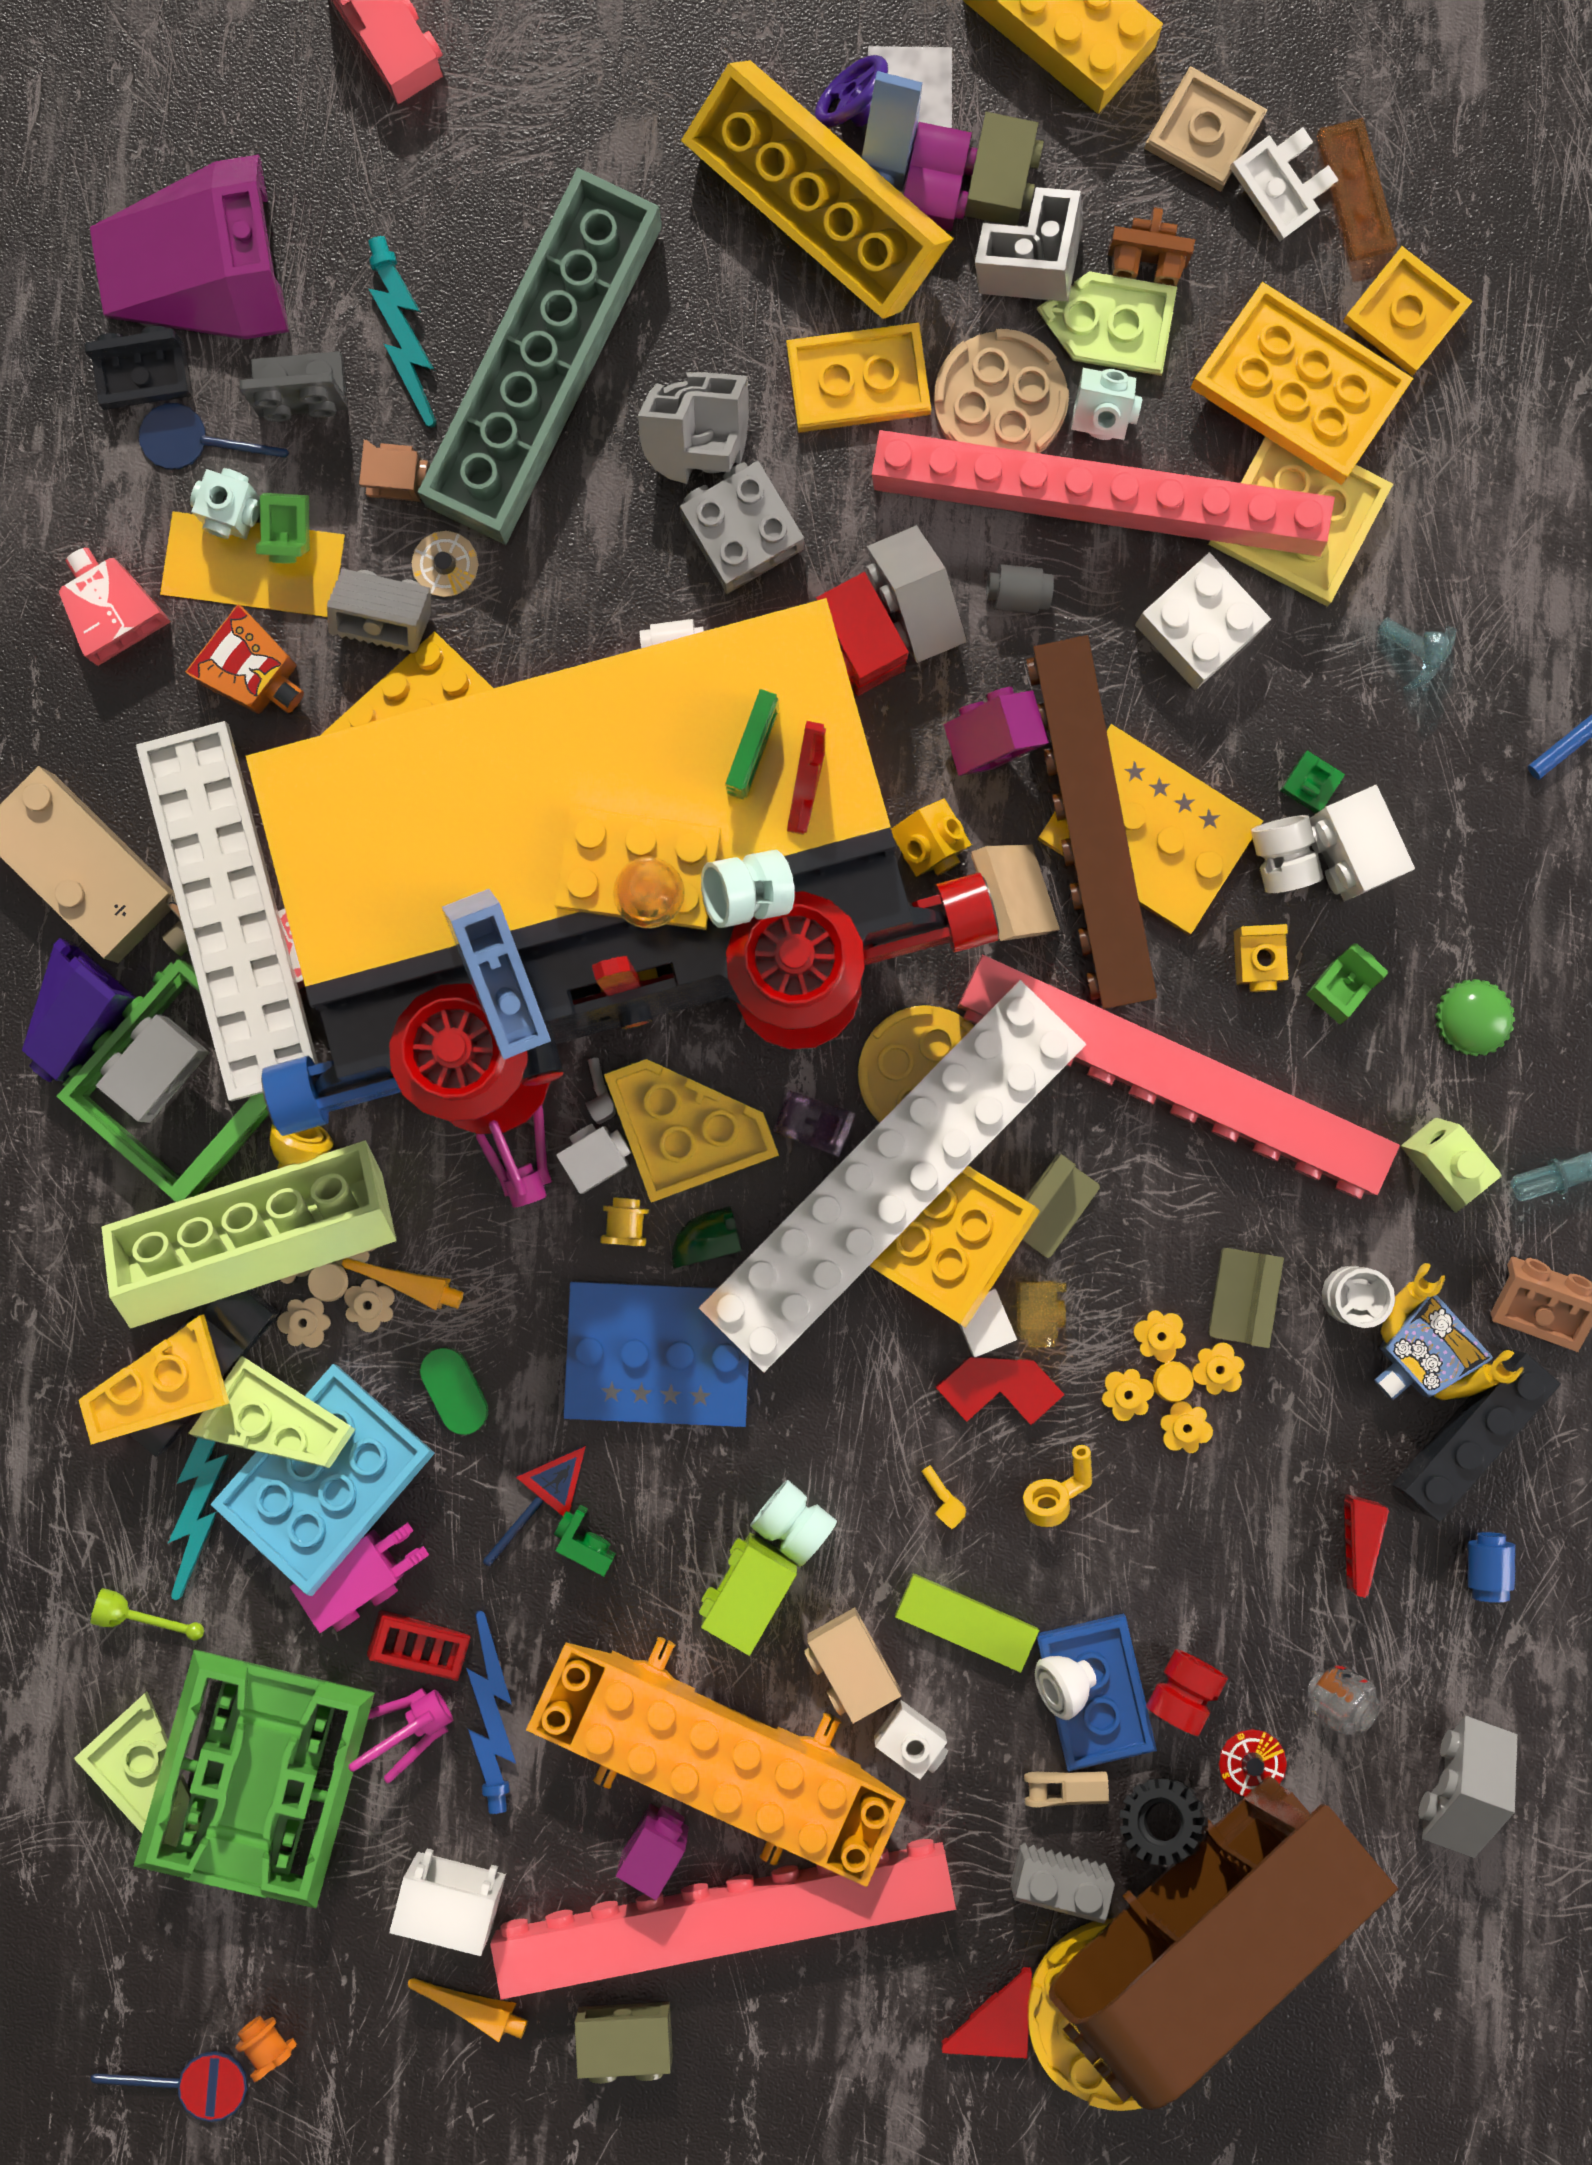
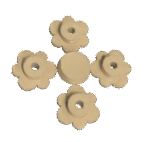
[277,1248,395,1348]

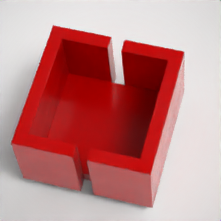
[816,571,909,696]

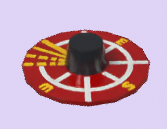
[1219,1729,1287,1797]

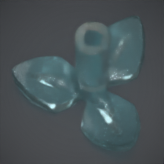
[1378,617,1456,691]

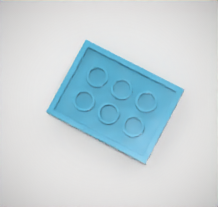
[210,1364,435,1596]

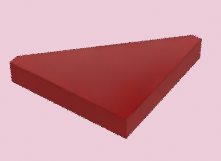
[787,720,826,835]
[941,1967,1032,2058]

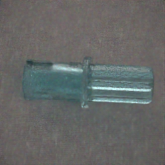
[1511,1151,1592,1201]

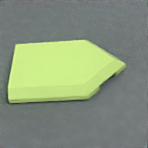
[1037,272,1177,376]

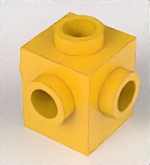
[891,798,972,877]

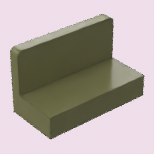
[1022,1154,1100,1258]
[1208,1248,1284,1348]

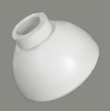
[1035,1656,1096,1720]

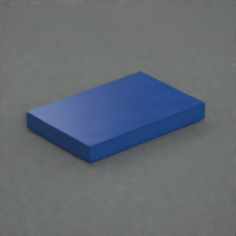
[1036,1613,1157,1771]

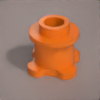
[235,2016,297,2082]

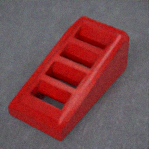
[1344,1494,1389,1598]
[367,1610,471,1681]

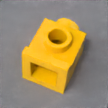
[1233,924,1288,992]

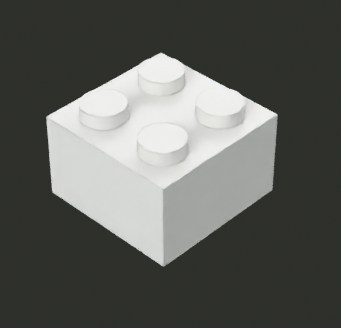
[1135,552,1271,691]
[1310,784,1415,902]

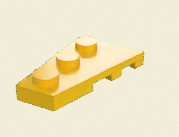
[79,1314,229,1444]

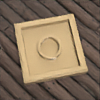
[1144,66,1267,192]

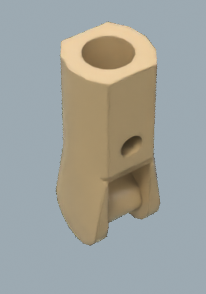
[1024,1771,1109,1808]

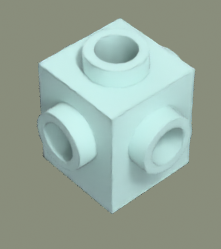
[1071,368,1142,440]
[190,468,260,539]

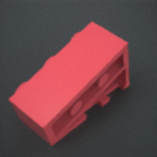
[331,0,443,104]

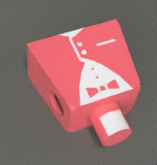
[59,548,170,666]

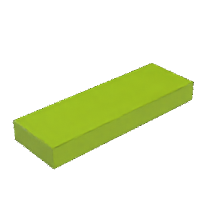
[895,1573,1039,1673]

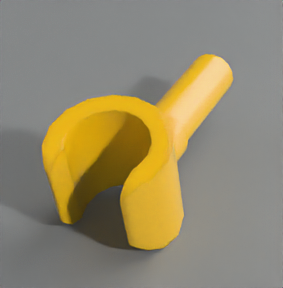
[921,1465,966,1529]

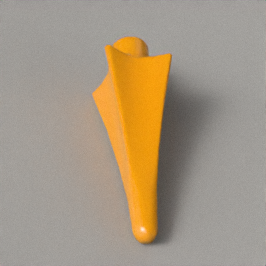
[342,1258,464,1311]
[408,1978,528,2043]

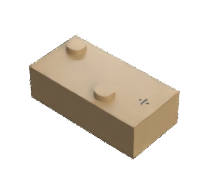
[0,766,173,963]

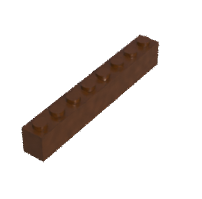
[1026,635,1157,1009]

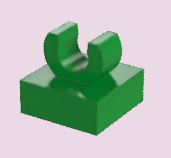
[1280,750,1345,814]

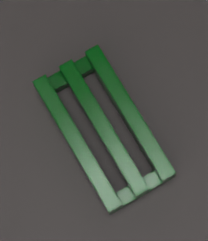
[725,689,779,800]

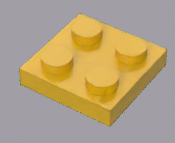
[1343,246,1472,376]

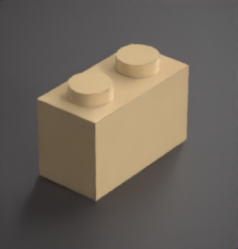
[804,1607,901,1723]

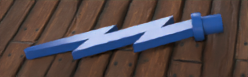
[466,1611,516,1814]

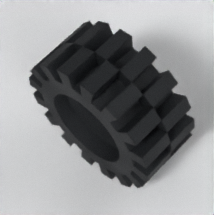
[1119,1779,1208,1865]

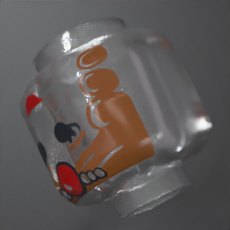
[1308,1665,1380,1735]

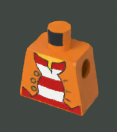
[185,604,304,714]

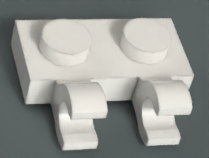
[1229,127,1338,241]

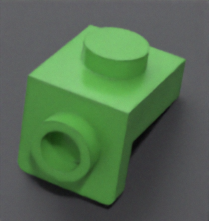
[256,493,310,563]
[1306,943,1388,1024]

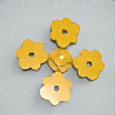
[1102,1310,1244,1453]

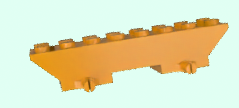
[526,1637,906,1887]

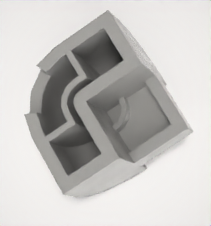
[638,372,749,484]

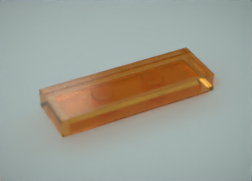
[1317,118,1397,262]

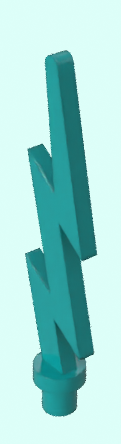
[368,236,436,428]
[168,1438,229,1600]

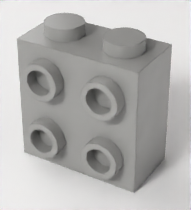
[680,461,804,594]

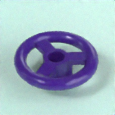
[815,55,889,128]

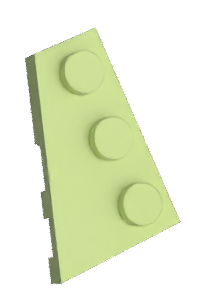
[188,1356,355,1469]

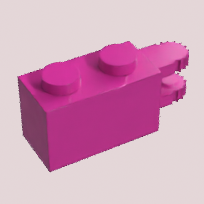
[290,1522,429,1633]

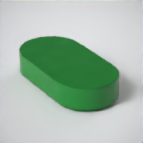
[420,1347,488,1435]

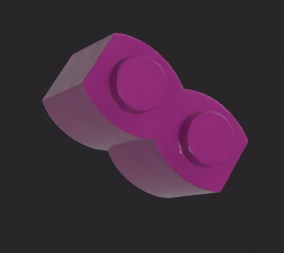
[904,122,978,231]

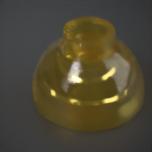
[613,857,685,928]

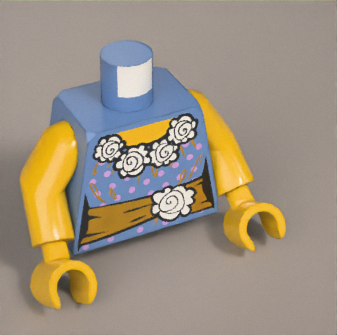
[1374,1263,1524,1401]

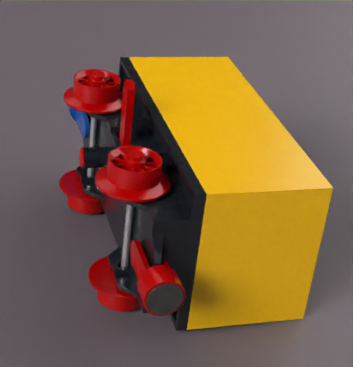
[246,598,999,1136]

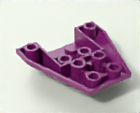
[89,154,289,339]

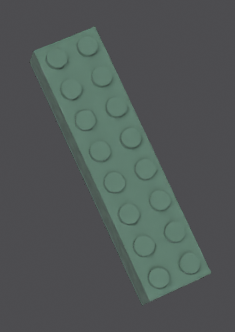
[418,167,662,545]

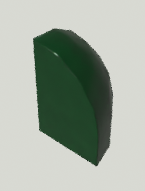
[672,1206,743,1268]

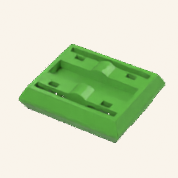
[133,1649,375,1908]

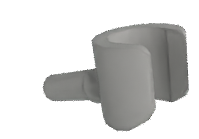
[585,1058,617,1124]

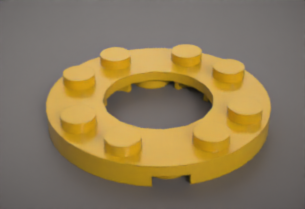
[1027,1919,1142,2111]

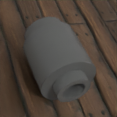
[986,564,1054,614]

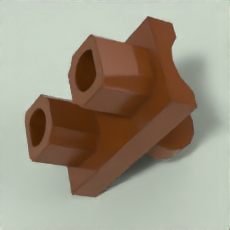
[1107,207,1195,286]

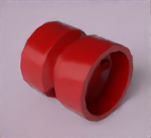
[1146,1649,1228,1736]

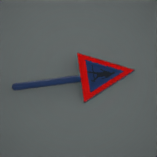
[483,1445,586,1566]

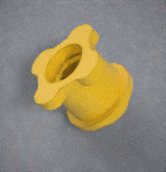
[600,1197,649,1246]

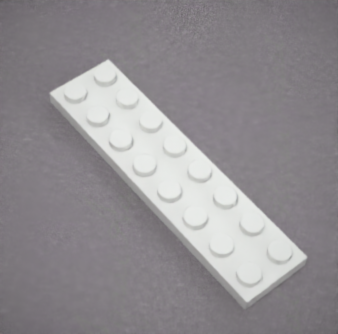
[136,721,318,1101]

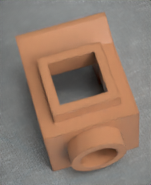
[359,440,430,502]

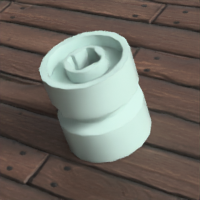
[701,849,794,928]
[750,1480,837,1567]

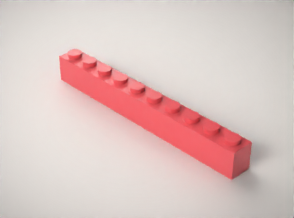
[872,430,1335,557]
[957,955,1400,1199]
[490,1839,956,1999]

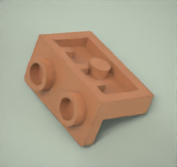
[1491,1257,1592,1352]

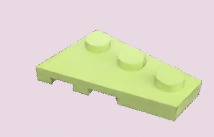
[74,1692,201,1847]

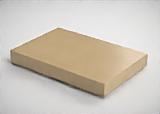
[971,845,1060,941]

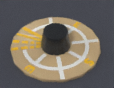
[411,531,479,597]

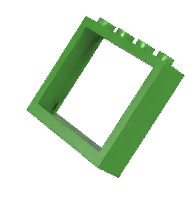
[56,959,269,1202]

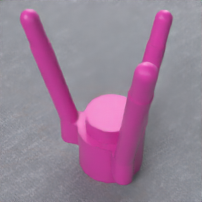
[476,1105,552,1208]
[348,1688,453,1783]

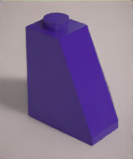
[22,938,137,1082]

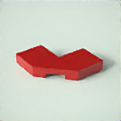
[935,1356,1064,1425]

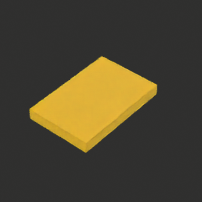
[786,323,931,433]

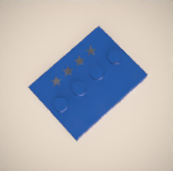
[564,1281,749,1427]

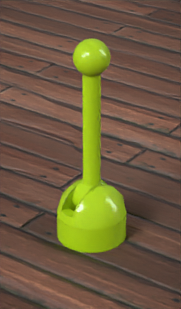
[90,1588,204,1641]

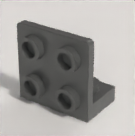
[239,351,348,422]

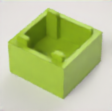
[699,1533,797,1656]

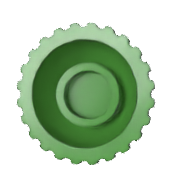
[1435,979,1515,1056]

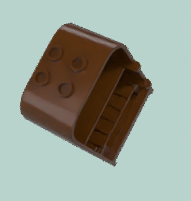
[1049,1776,1399,2110]

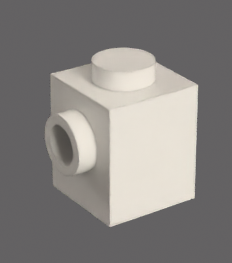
[556,1124,631,1194]
[874,1700,948,1780]

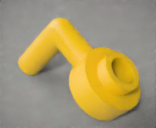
[1023,1445,1092,1527]

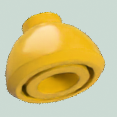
[270,1124,333,1169]

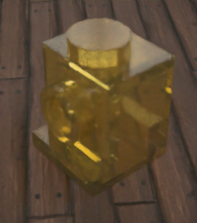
[1016,1281,1066,1347]

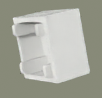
[389,1848,506,1956]

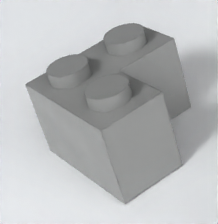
[975,187,1084,302]
[866,525,967,663]
[1419,1715,1517,1858]

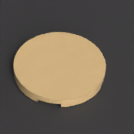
[934,329,1069,453]

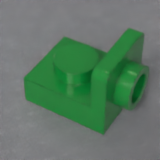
[554,1505,616,1577]

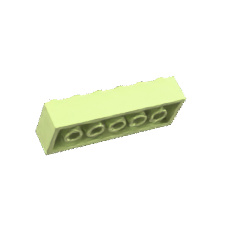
[101,1140,396,1329]

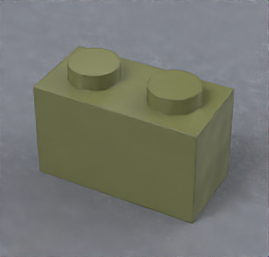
[965,112,1044,226]
[575,2002,673,2084]

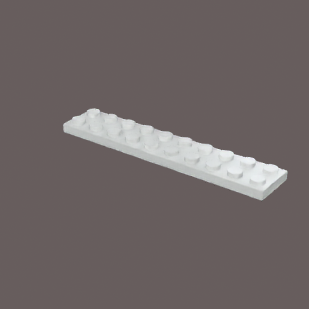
[699,980,1086,1372]

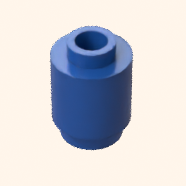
[1468,1532,1515,1602]

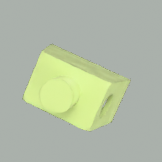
[1400,1118,1502,1213]

